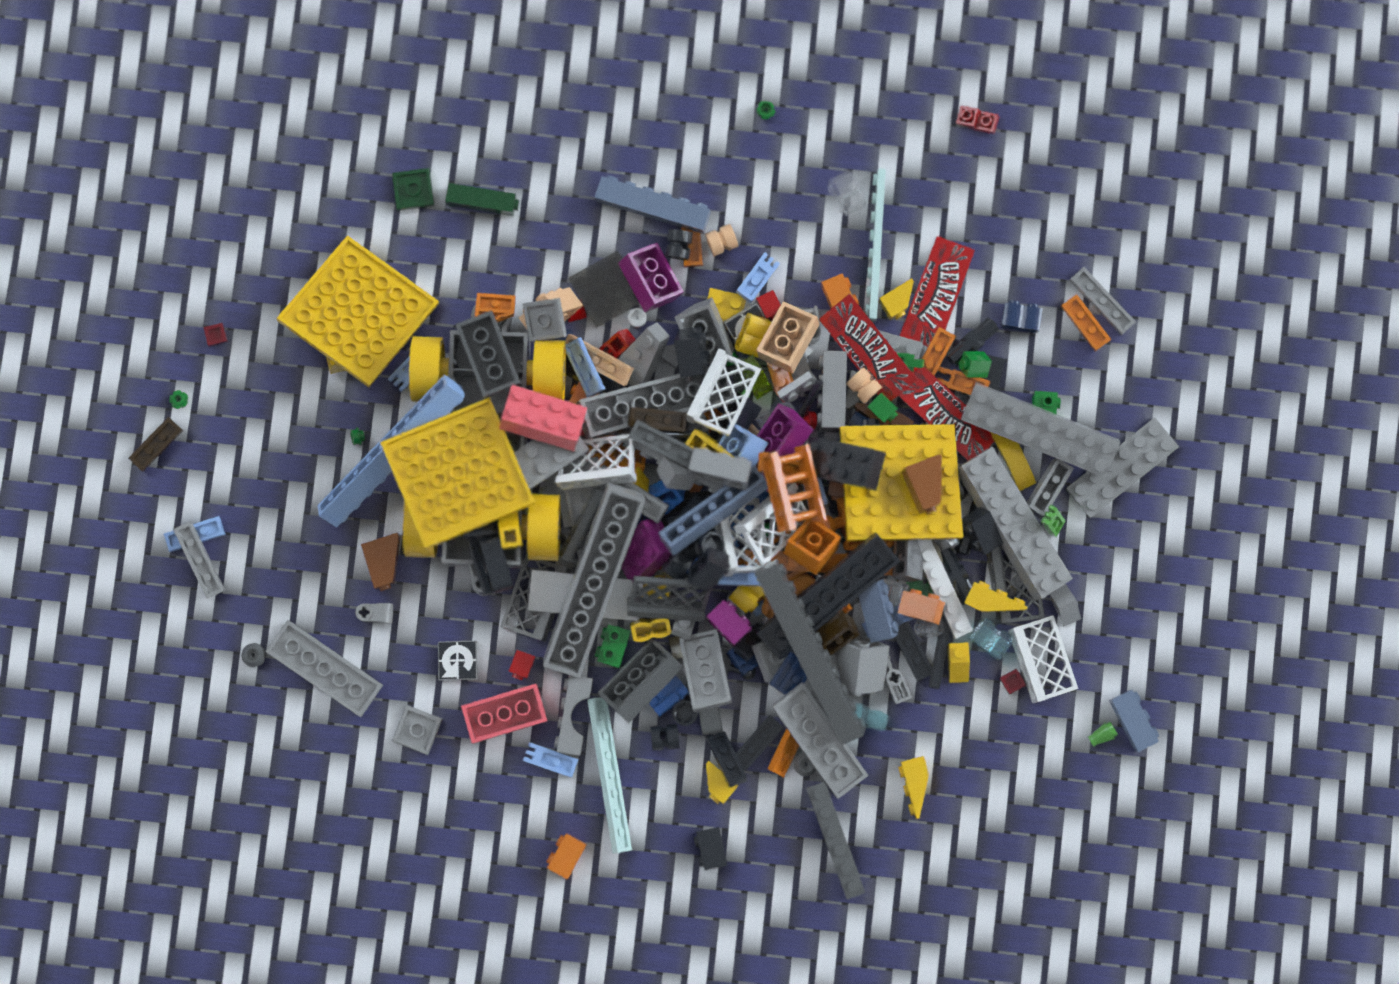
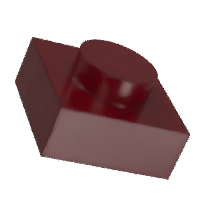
[204,323,228,347]
[999,668,1026,695]

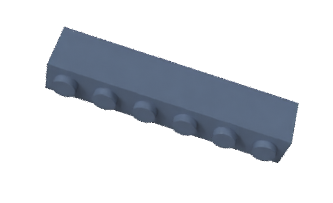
[594,175,711,234]
[659,465,768,556]

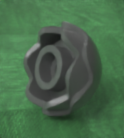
[241,643,266,667]
[794,753,817,777]

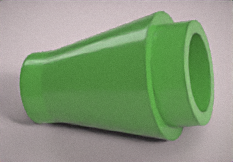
[1088,722,1118,747]

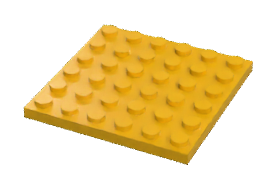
[277,235,439,387]
[380,397,535,550]
[839,424,963,541]

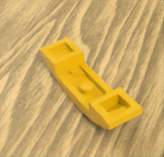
[990,432,1036,491]

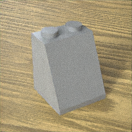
[836,635,889,696]

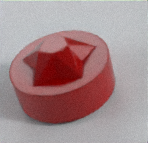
[803,411,817,430]

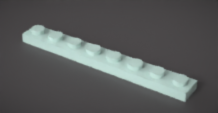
[865,168,886,322]
[587,697,632,854]

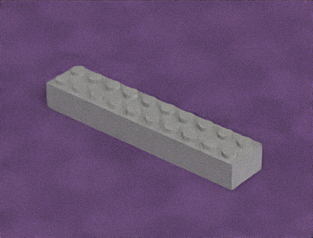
[543,482,645,678]

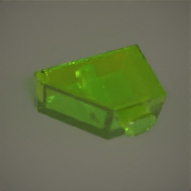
[736,355,773,400]

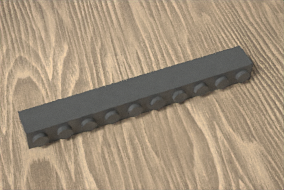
[754,559,866,745]

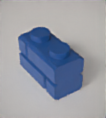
[649,676,690,717]

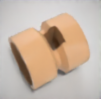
[705,224,739,257]
[846,368,882,404]

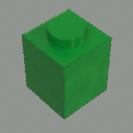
[959,351,992,378]
[867,393,898,423]

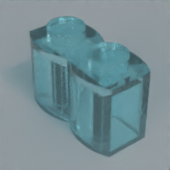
[967,618,1013,661]
[855,703,889,731]

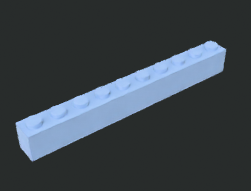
[317,375,465,527]

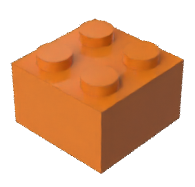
[784,518,841,575]

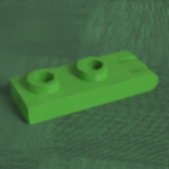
[1041,505,1065,538]

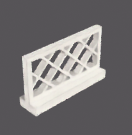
[687,349,761,437]
[556,434,636,490]
[734,482,807,565]
[715,499,771,577]
[1008,615,1078,703]

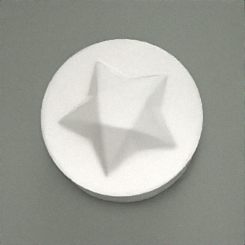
[628,308,647,328]

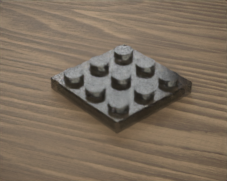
[568,251,640,328]

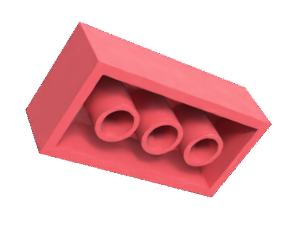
[499,385,587,451]
[461,684,548,744]

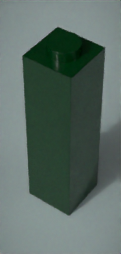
[445,183,520,216]

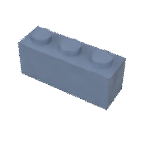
[859,579,899,643]
[1109,690,1159,752]

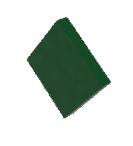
[392,168,435,211]

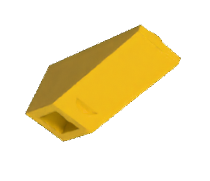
[964,581,1027,612]
[898,756,929,819]

